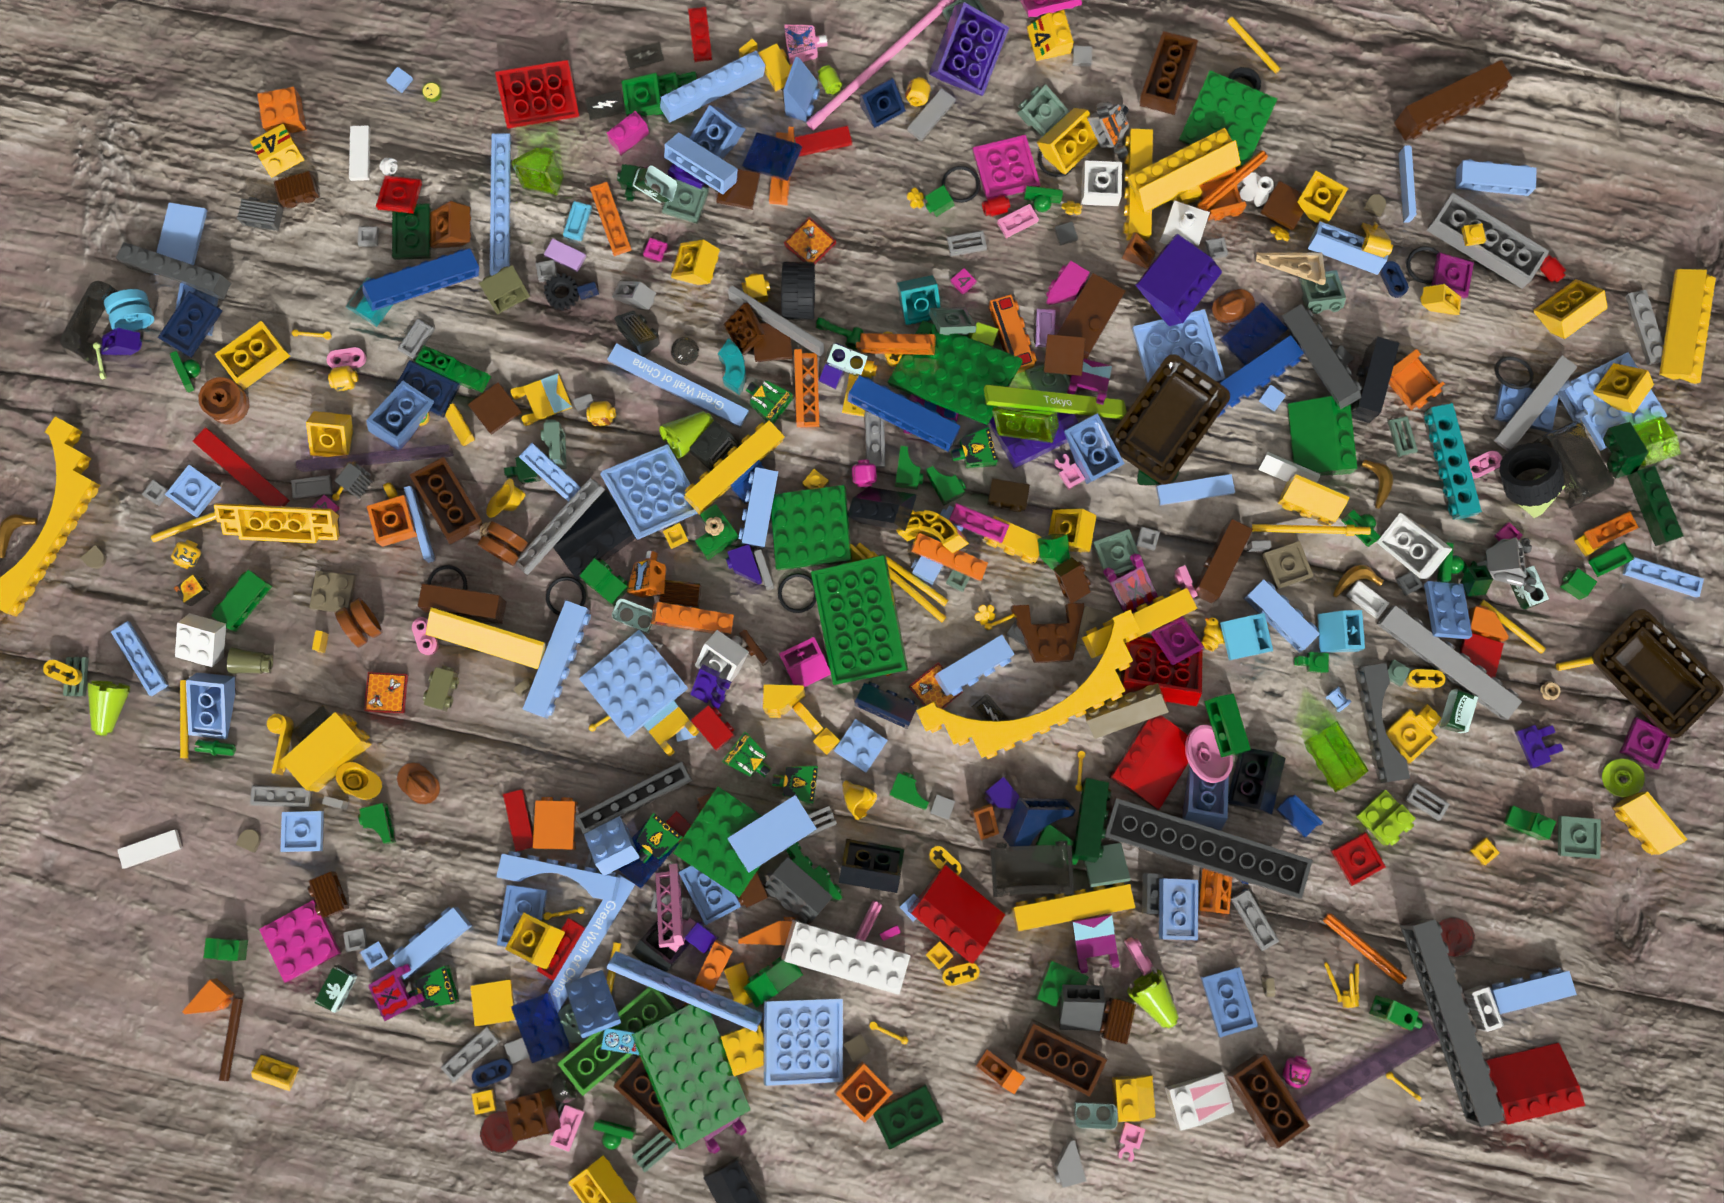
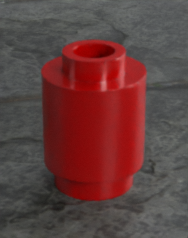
[982,194,1010,217]
[1539,255,1567,283]

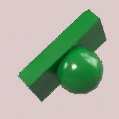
[1024,186,1063,213]
[170,351,201,393]
[1341,509,1381,547]
[1437,542,1465,583]
[1588,542,1635,577]
[593,1119,636,1150]

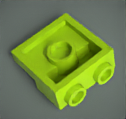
[1356,790,1416,846]

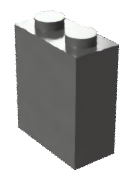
[1058,984,1105,1031]

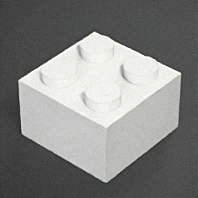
[1081,160,1122,206]
[175,613,226,667]

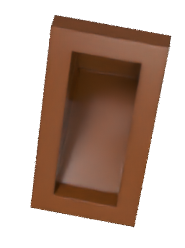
[1122,232,1156,269]
[971,804,999,840]

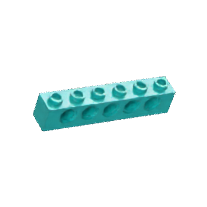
[1424,403,1482,520]

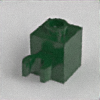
[617,164,646,202]
[504,457,541,484]
[1460,561,1493,596]

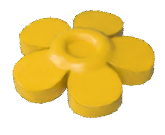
[907,188,924,208]
[1061,201,1082,215]
[1270,226,1290,241]
[974,604,995,625]

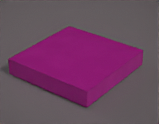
[1431,253,1474,299]
[1151,616,1204,665]
[1619,717,1671,770]

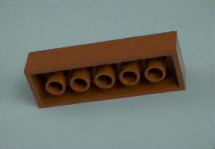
[1394,60,1512,141]

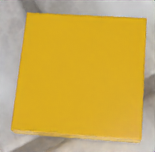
[1385,708,1438,764]
[470,979,516,1026]

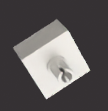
[1159,201,1210,248]
[695,630,749,682]

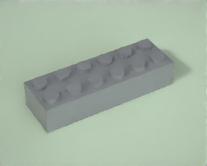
[1427,193,1549,288]

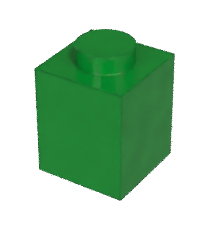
[925,185,955,217]
[1560,568,1597,600]

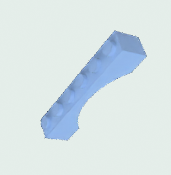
[496,851,621,901]

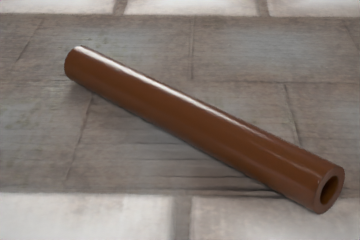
[219,998,244,1081]

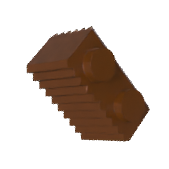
[274,171,320,208]
[1053,557,1091,604]
[659,580,702,609]
[308,871,349,918]
[1099,997,1136,1045]

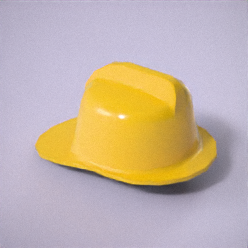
[486,479,525,518]
[336,762,382,799]

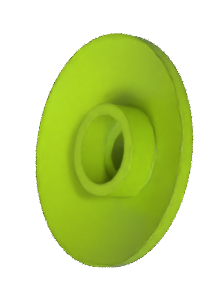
[1602,759,1645,797]

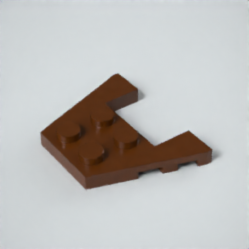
[1010,603,1084,663]

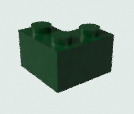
[1603,422,1649,479]

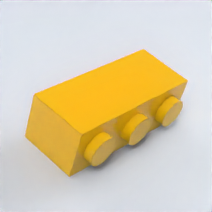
[983,516,1042,563]

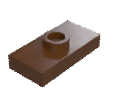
[739,629,768,666]

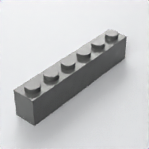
[1282,304,1362,409]
[575,762,693,834]

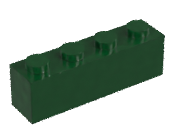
[1627,465,1684,547]
[1072,778,1111,863]

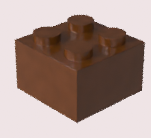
[505,1088,561,1142]

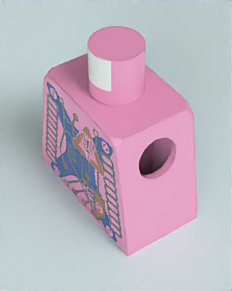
[784,25,827,65]

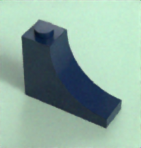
[1003,798,1076,850]

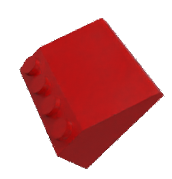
[495,60,580,129]
[1120,637,1203,707]
[1109,715,1188,810]
[908,864,1005,964]
[1484,1042,1585,1125]

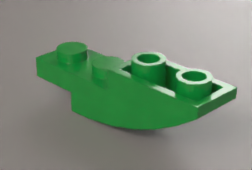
[415,345,491,393]
[785,842,843,902]

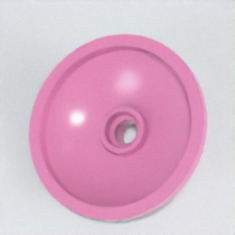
[1185,725,1233,783]

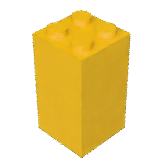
[280,712,372,792]

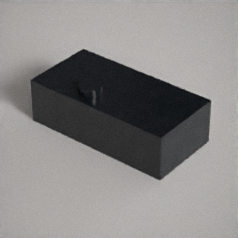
[1351,336,1400,423]

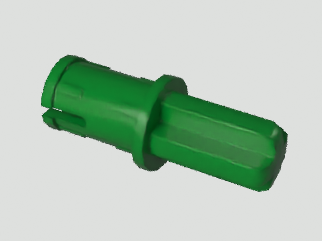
[195,739,236,756]

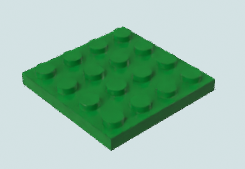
[1179,70,1277,167]
[771,485,852,570]
[673,787,762,898]

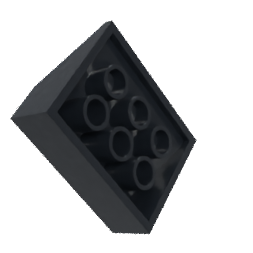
[553,491,636,580]

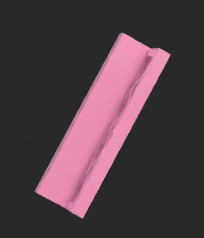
[656,863,684,948]

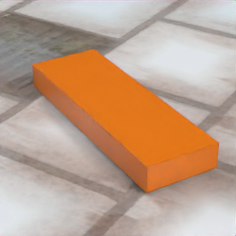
[1584,511,1639,549]

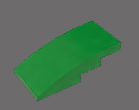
[621,71,702,116]

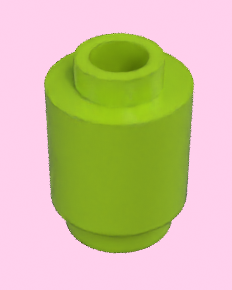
[818,65,842,94]

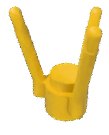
[1324,962,1359,1008]

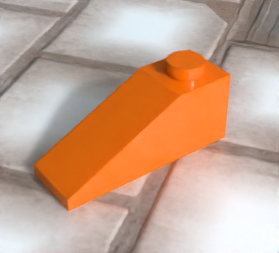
[738,917,796,946]

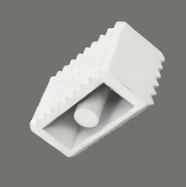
[1463,985,1504,1032]

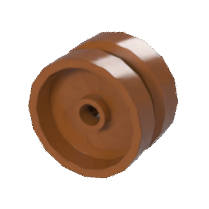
[198,377,250,425]
[477,521,528,566]
[335,597,383,648]

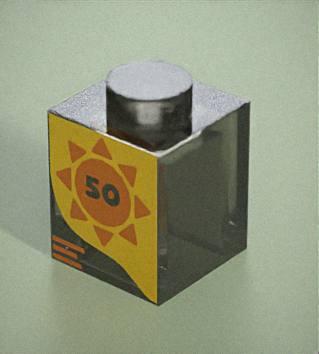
[174,574,210,606]

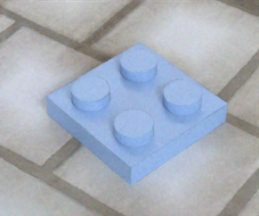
[165,465,221,518]
[834,719,888,773]
[281,811,324,852]

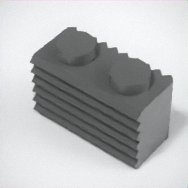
[237,197,284,231]
[334,462,373,499]

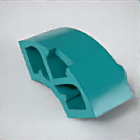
[718,338,746,396]

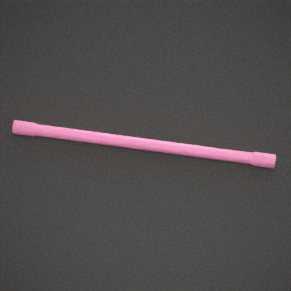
[806,0,956,130]

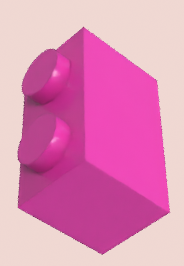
[607,111,649,155]

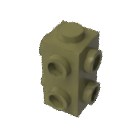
[423,665,459,712]

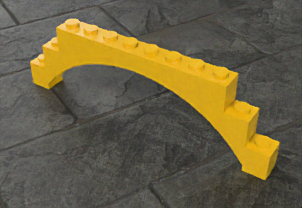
[0,416,100,617]
[916,610,1141,759]

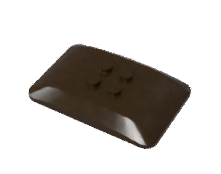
[1110,354,1230,484]
[1592,609,1724,738]

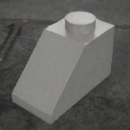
[612,281,656,310]
[1053,1137,1086,1188]

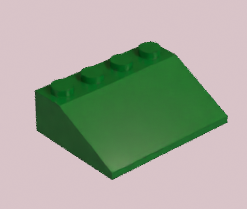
[1287,396,1358,476]

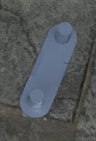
[1557,380,1588,424]

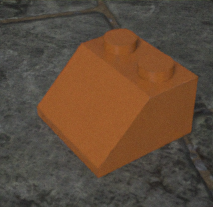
[430,201,471,248]

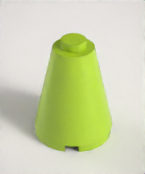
[659,411,714,458]
[88,680,130,736]
[1127,970,1179,1028]

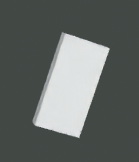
[1346,580,1389,619]

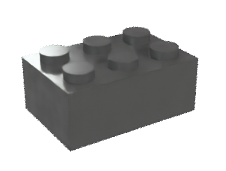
[764,857,833,924]

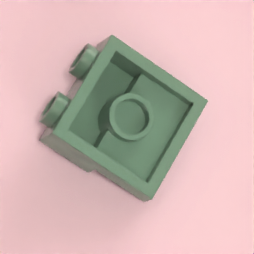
[1017,84,1070,137]
[1299,270,1346,314]
[541,420,567,469]

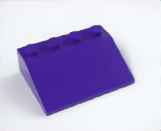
[929,2,1010,96]
[1136,234,1222,326]
[989,407,1079,469]

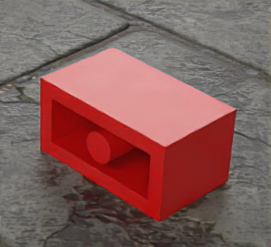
[691,705,735,751]

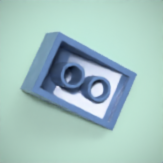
[783,57,820,122]
[689,105,746,159]
[366,381,434,451]
[1064,413,1125,484]
[186,672,235,739]
[1183,765,1229,830]

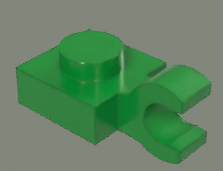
[1294,652,1329,673]

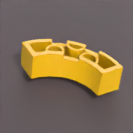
[896,510,969,553]

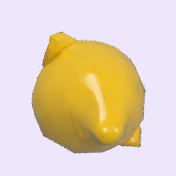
[842,780,877,820]

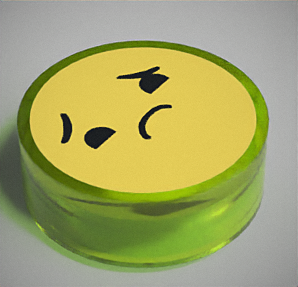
[422,82,442,102]

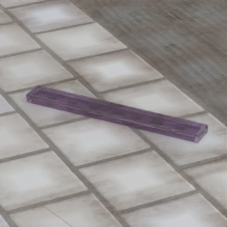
[296,444,454,472]
[1296,1022,1440,1121]

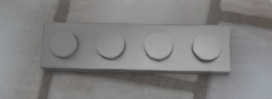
[1625,290,1664,365]

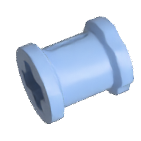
[1325,686,1352,712]

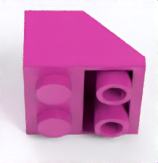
[1046,260,1090,305]
[779,637,831,687]

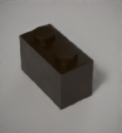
[987,478,1030,512]

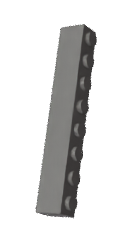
[1377,605,1522,720]

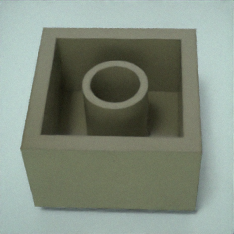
[479,265,530,315]

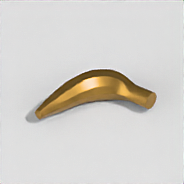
[1362,459,1393,509]
[0,514,38,558]
[1333,565,1384,598]

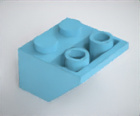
[1317,610,1365,653]
[1220,613,1273,660]

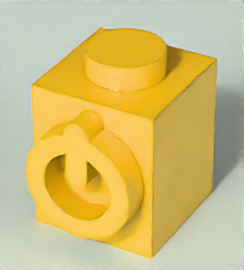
[742,273,770,303]

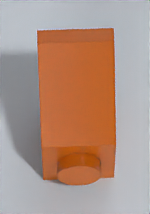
[1468,605,1509,642]
[182,979,234,1014]
[976,1050,1026,1094]

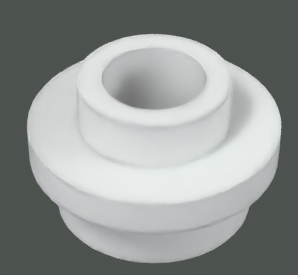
[380,157,398,176]

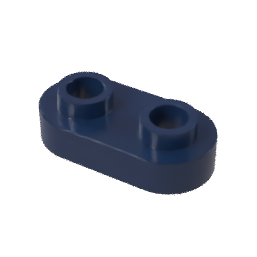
[1380,261,1409,298]
[472,1058,513,1087]

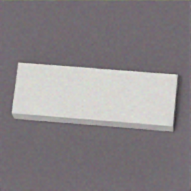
[349,126,370,181]
[1259,452,1320,483]
[117,830,183,869]

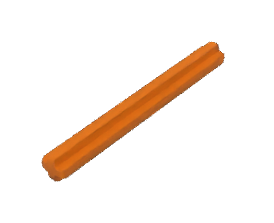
[1196,150,1268,211]
[1323,913,1407,984]

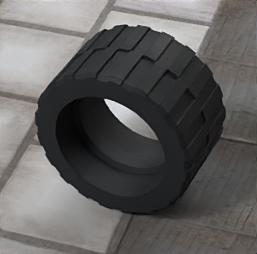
[781,262,815,319]
[1499,443,1564,507]

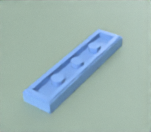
[1399,146,1416,223]
[519,443,581,502]
[1156,474,1235,505]
[404,486,435,563]
[1622,557,1704,598]
[111,621,169,696]

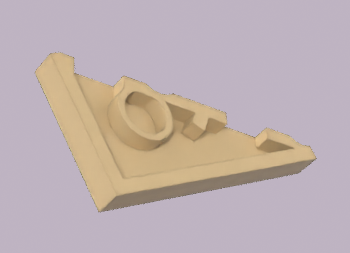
[1256,253,1326,285]

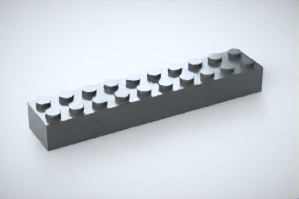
[1105,798,1313,899]
[1400,919,1504,1127]

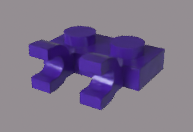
[690,664,732,709]
[1515,725,1564,768]

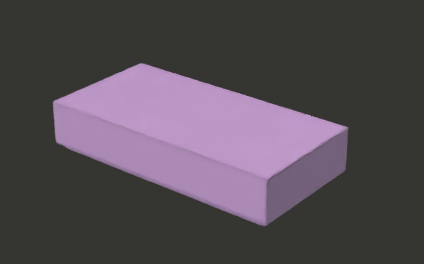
[544,239,586,272]
[1035,309,1056,347]

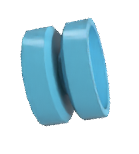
[104,289,154,331]

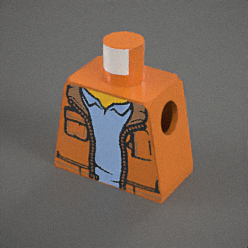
[627,551,666,598]

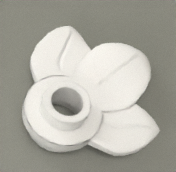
[1239,172,1274,207]

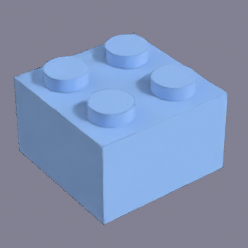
[584,816,640,876]

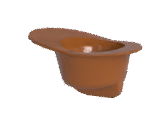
[1212,289,1255,323]
[397,763,440,804]

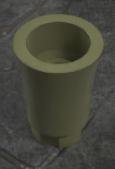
[227,647,273,674]

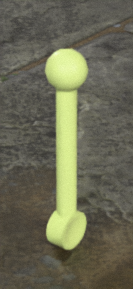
[93,342,107,380]

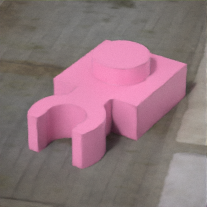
[1054,454,1085,490]
[1174,565,1197,598]
[1118,1122,1145,1162]

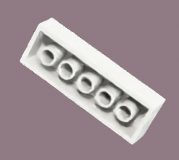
[781,920,910,995]

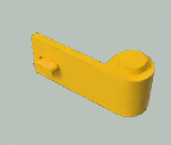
[1361,222,1393,258]
[842,357,877,417]
[267,714,294,775]

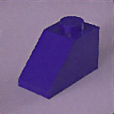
[101,327,142,355]
[819,343,852,390]
[726,544,762,584]
[984,777,1021,810]
[685,922,719,953]

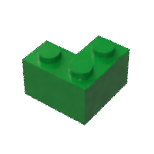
[695,504,739,560]
[580,558,628,607]
[743,956,803,1008]
[1035,960,1089,1007]

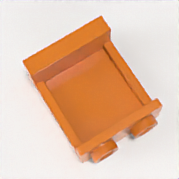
[1199,168,1246,221]
[1389,349,1445,410]
[533,797,578,850]

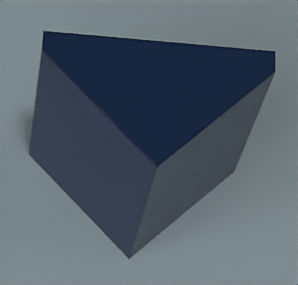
[860,77,906,128]

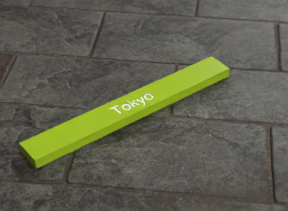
[984,385,1127,419]

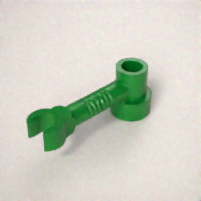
[816,317,864,350]

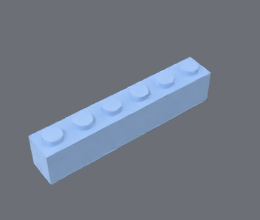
[660,51,766,123]
[523,601,591,719]

